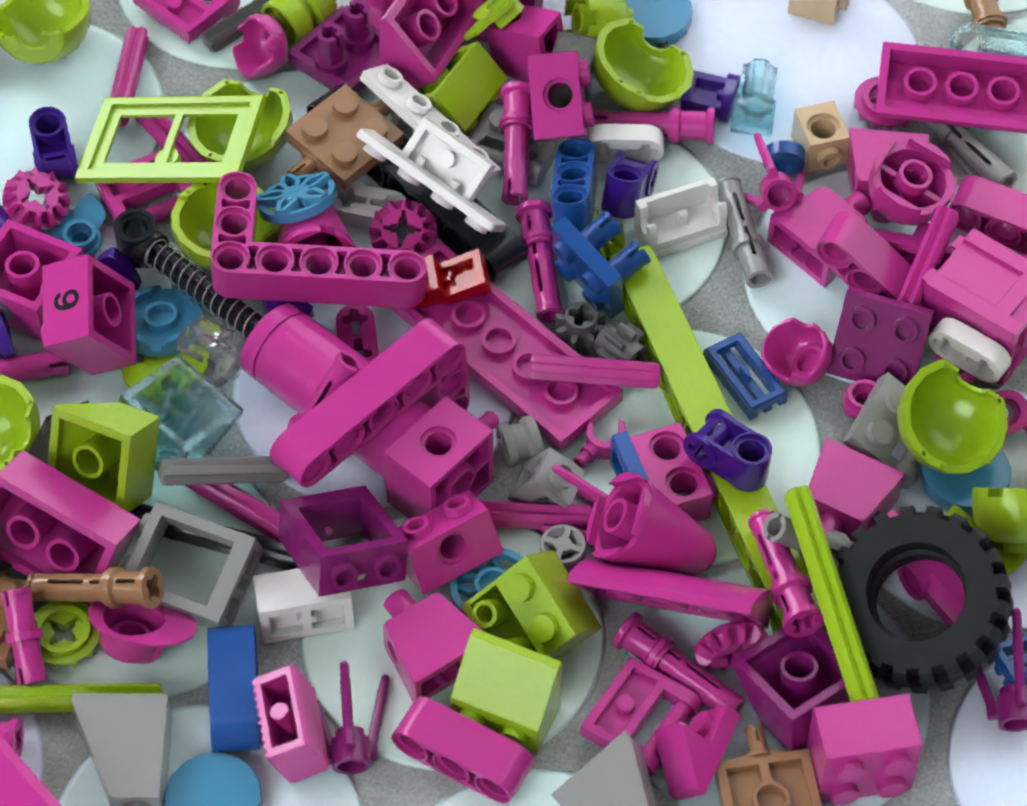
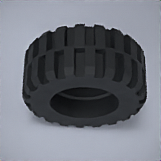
[835,505,1014,694]

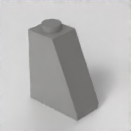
[71,693,173,806]
[551,731,657,806]

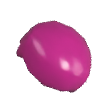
[232,13,288,79]
[761,318,833,386]

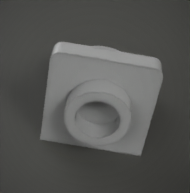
[507,447,585,508]

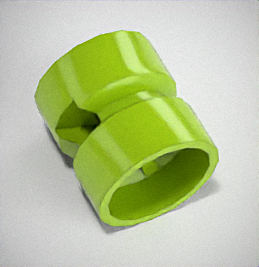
[261,0,337,48]

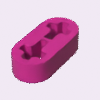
[336,305,379,361]

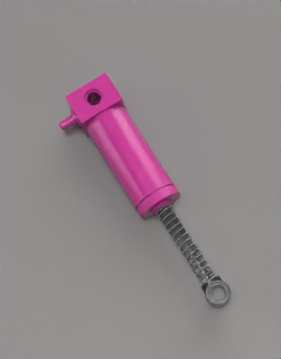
[113,208,499,519]

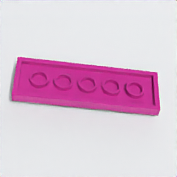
[389,241,623,451]

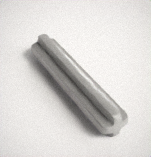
[158,456,287,486]

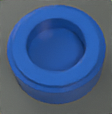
[763,140,805,176]

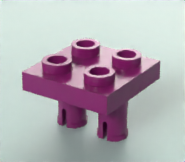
[288,0,380,94]
[826,287,935,386]

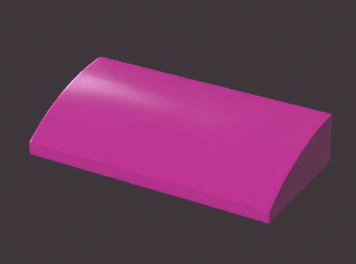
[875,41,1027,134]
[568,558,773,628]

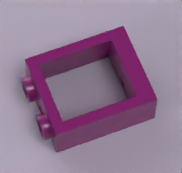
[279,485,408,597]

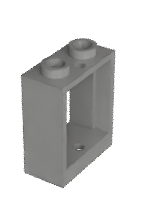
[120,501,264,628]

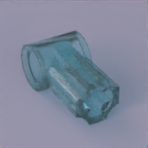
[948,21,1027,57]
[731,58,778,137]

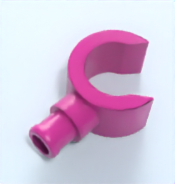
[573,419,626,469]

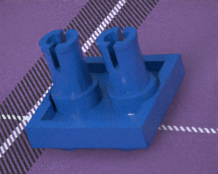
[551,211,651,320]

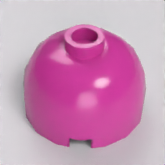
[868,138,957,226]

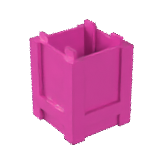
[921,228,1027,387]

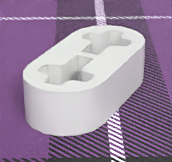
[585,124,664,164]
[333,183,407,232]
[928,317,1011,383]

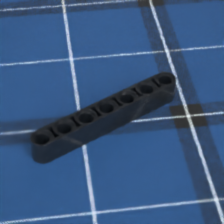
[307,84,528,283]

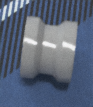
[496,415,544,467]
[540,524,586,573]

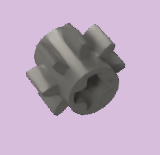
[555,301,606,354]
[593,322,648,362]

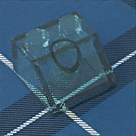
[118,355,244,472]

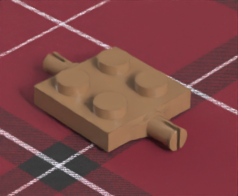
[285,84,404,190]
[714,724,822,806]

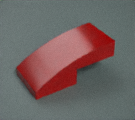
[406,248,492,307]

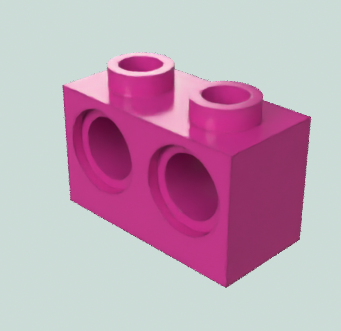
[630,422,717,522]

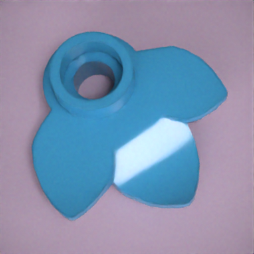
[40,193,106,257]

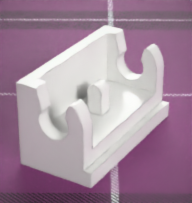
[634,177,728,258]
[252,568,355,644]

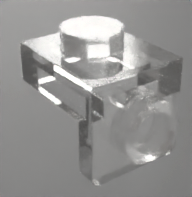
[176,314,246,390]

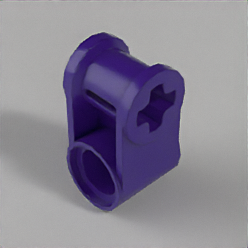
[28,107,78,182]
[601,150,659,219]
[683,409,772,492]

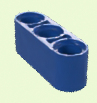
[551,138,597,232]
[207,624,261,753]

